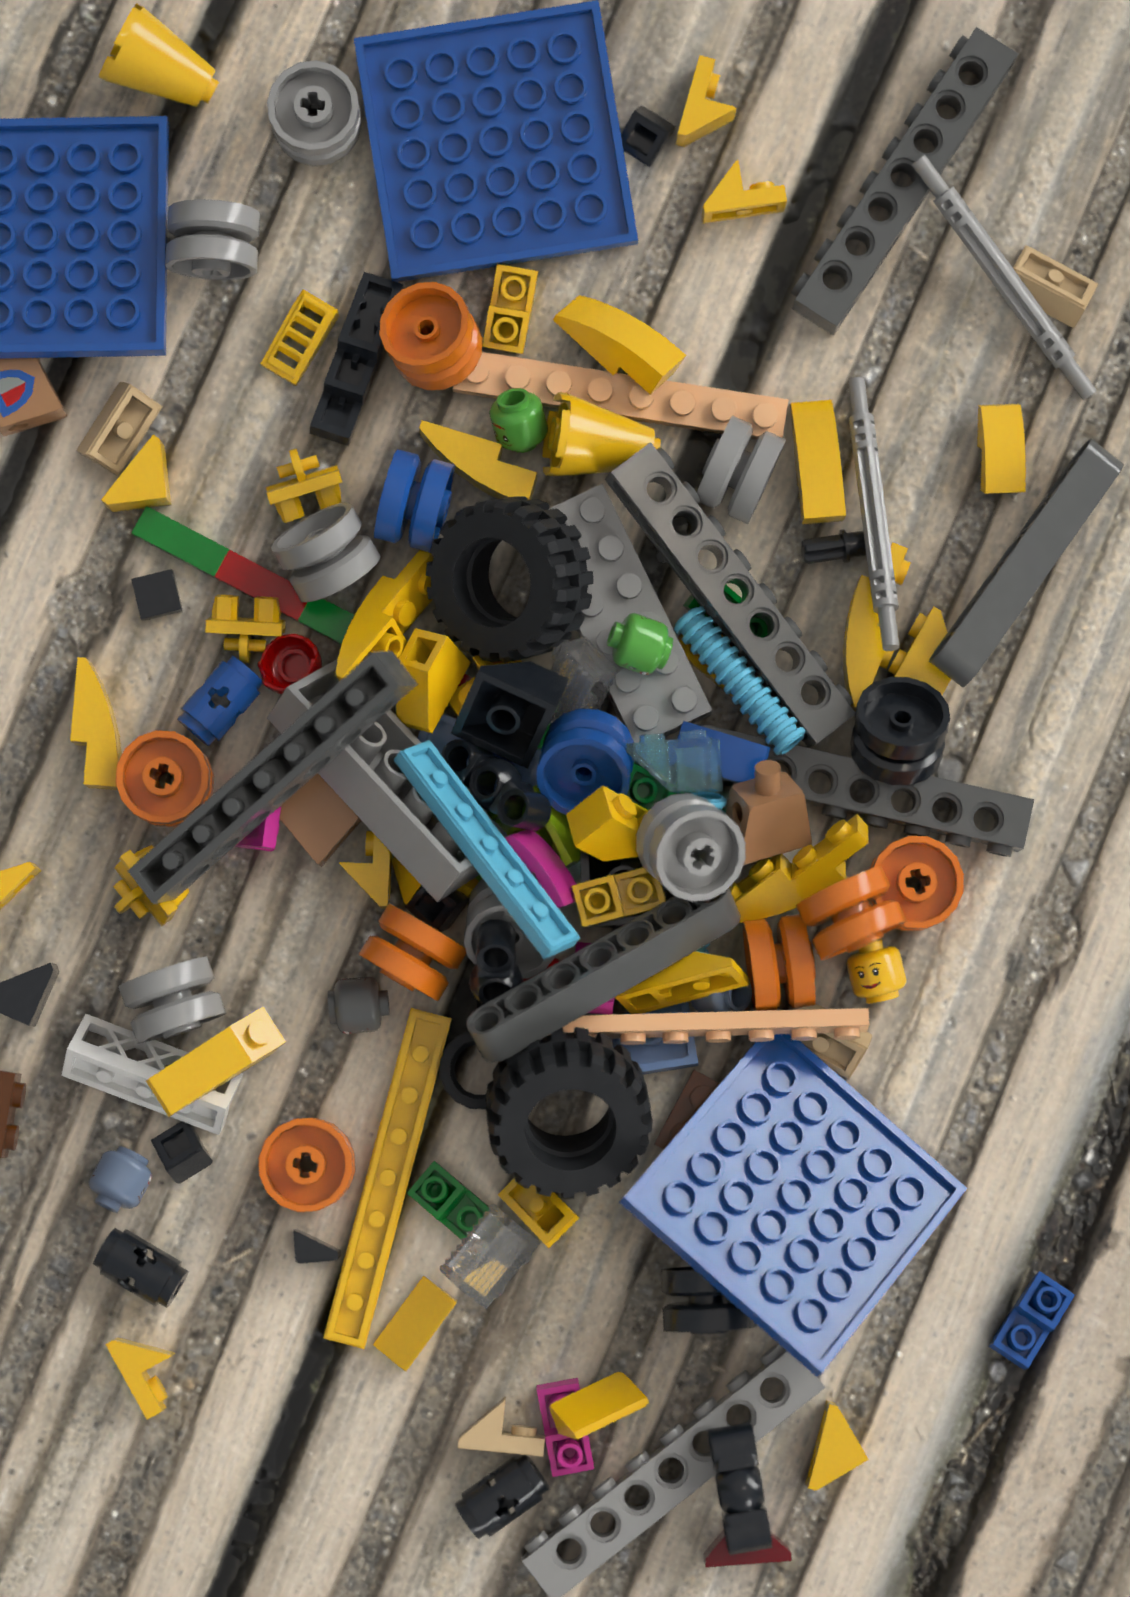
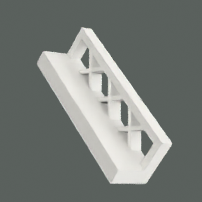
[61,1014,243,1135]

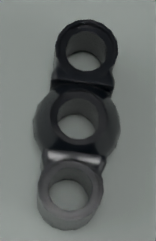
[441,739,551,831]
[469,919,523,1009]
[708,1422,772,1555]

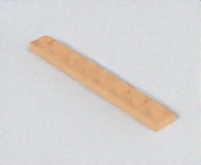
[453,352,789,439]
[549,1008,869,1045]

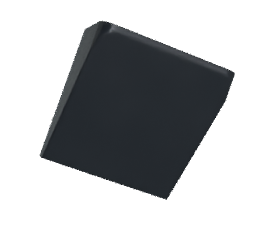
[621,106,676,167]
[405,885,469,932]
[151,1121,213,1184]
[293,1229,341,1264]

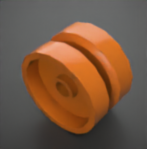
[379,282,483,391]
[116,730,214,828]
[869,836,964,931]
[796,866,907,961]
[358,903,467,1002]
[742,914,816,1011]
[259,1118,356,1212]

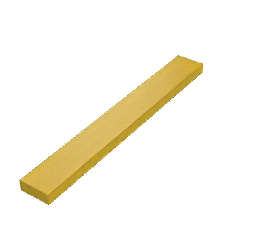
[323,1008,452,1349]

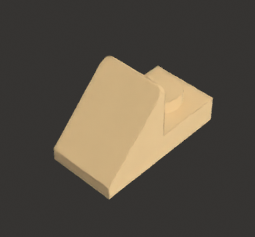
[458,1397,545,1457]

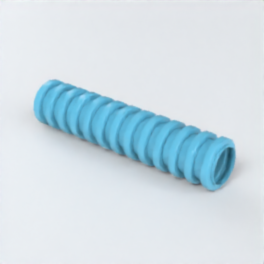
[674,606,806,755]

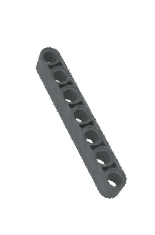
[929,438,1124,688]
[467,888,741,1063]

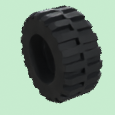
[426,496,594,663]
[485,1027,653,1198]

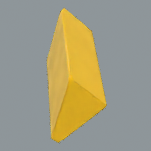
[373,1276,458,1372]
[549,1372,649,1440]

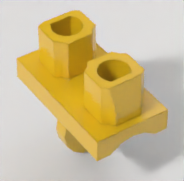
[266,448,343,523]
[205,594,286,663]
[113,845,189,926]

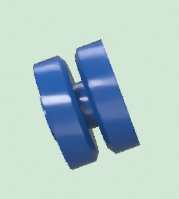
[374,449,455,552]
[537,708,635,815]

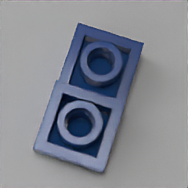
[671,721,771,783]
[989,1271,1075,1370]

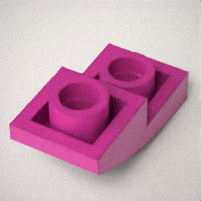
[504,830,576,909]
[536,1378,594,1477]

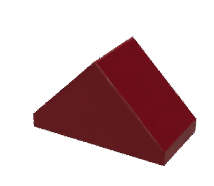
[703,1529,792,1568]

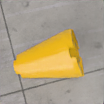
[98,3,220,107]
[542,392,661,476]

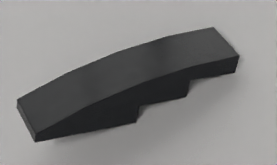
[309,272,403,446]

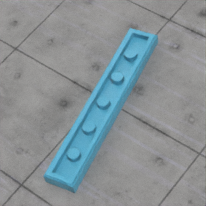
[394,740,580,959]

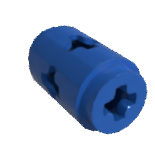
[177,656,263,746]

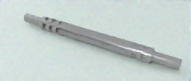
[912,155,1097,400]
[848,377,900,651]

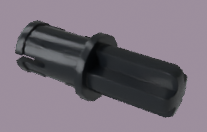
[801,529,867,564]

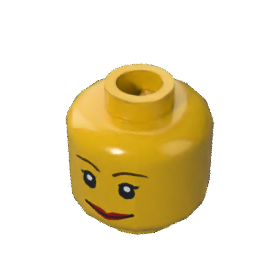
[847,939,906,1004]

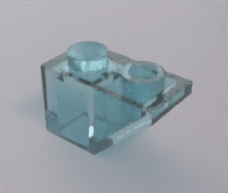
[626,730,723,794]

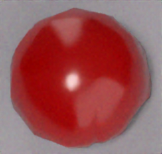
[257,633,322,695]

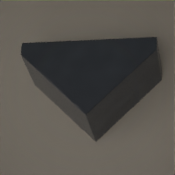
[0,962,59,1027]

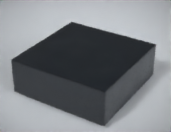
[131,569,183,621]

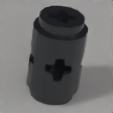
[93,1228,189,1308]
[455,1455,550,1539]

